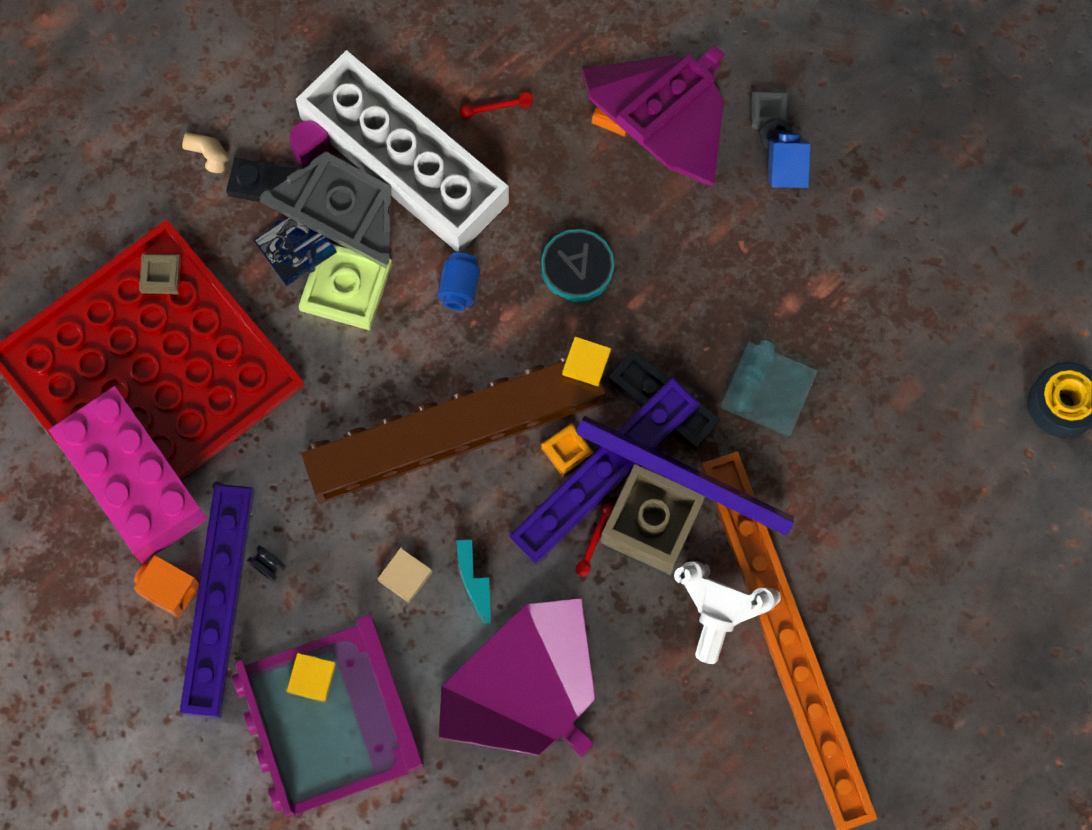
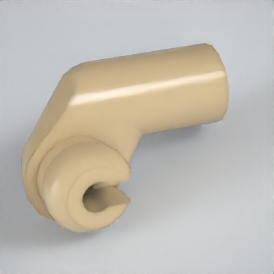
[182,132,228,173]

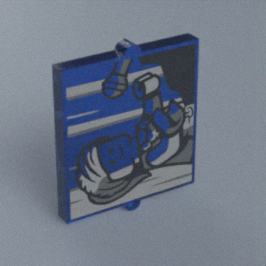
[254,217,337,286]

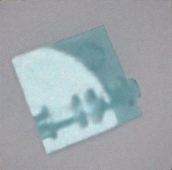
[720,340,818,437]

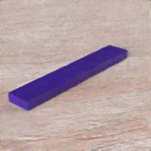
[509,377,700,565]
[576,416,794,535]
[179,484,254,718]

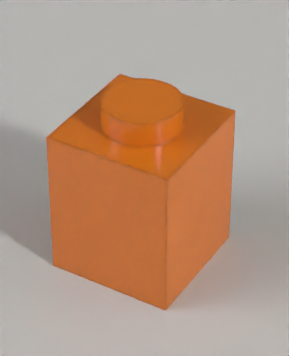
[133,555,199,619]

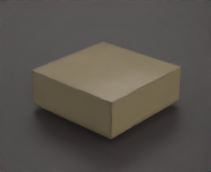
[139,254,182,294]

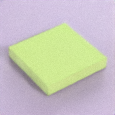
[298,240,392,330]

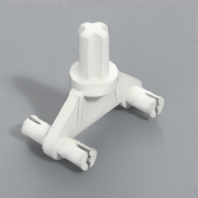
[674,561,781,664]

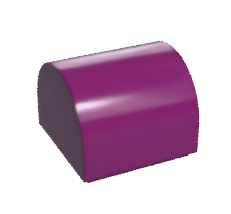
[290,120,331,169]

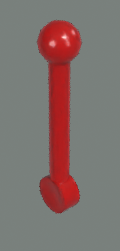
[460,92,533,119]
[575,503,615,577]

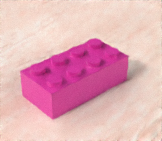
[49,386,207,564]

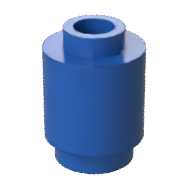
[437,253,480,311]

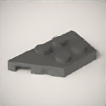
[260,152,391,268]

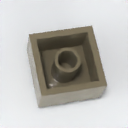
[600,464,705,575]

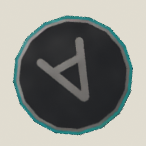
[541,229,614,302]

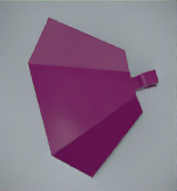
[582,45,725,187]
[439,598,595,758]

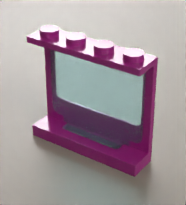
[232,614,424,818]

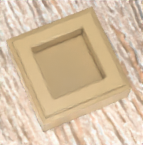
[378,548,432,603]

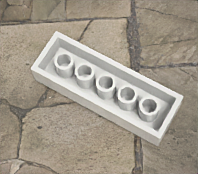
[296,50,509,253]

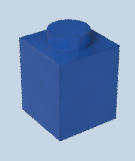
[767,132,811,188]

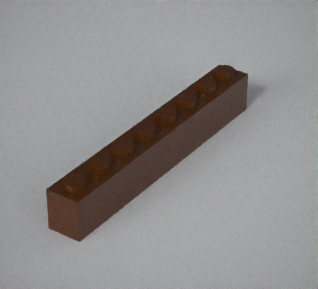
[301,354,605,504]

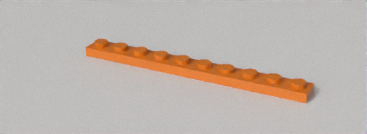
[701,451,878,830]

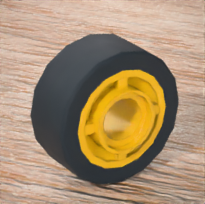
[1028,362,1092,438]

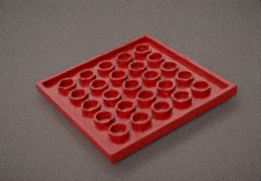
[0,219,305,481]

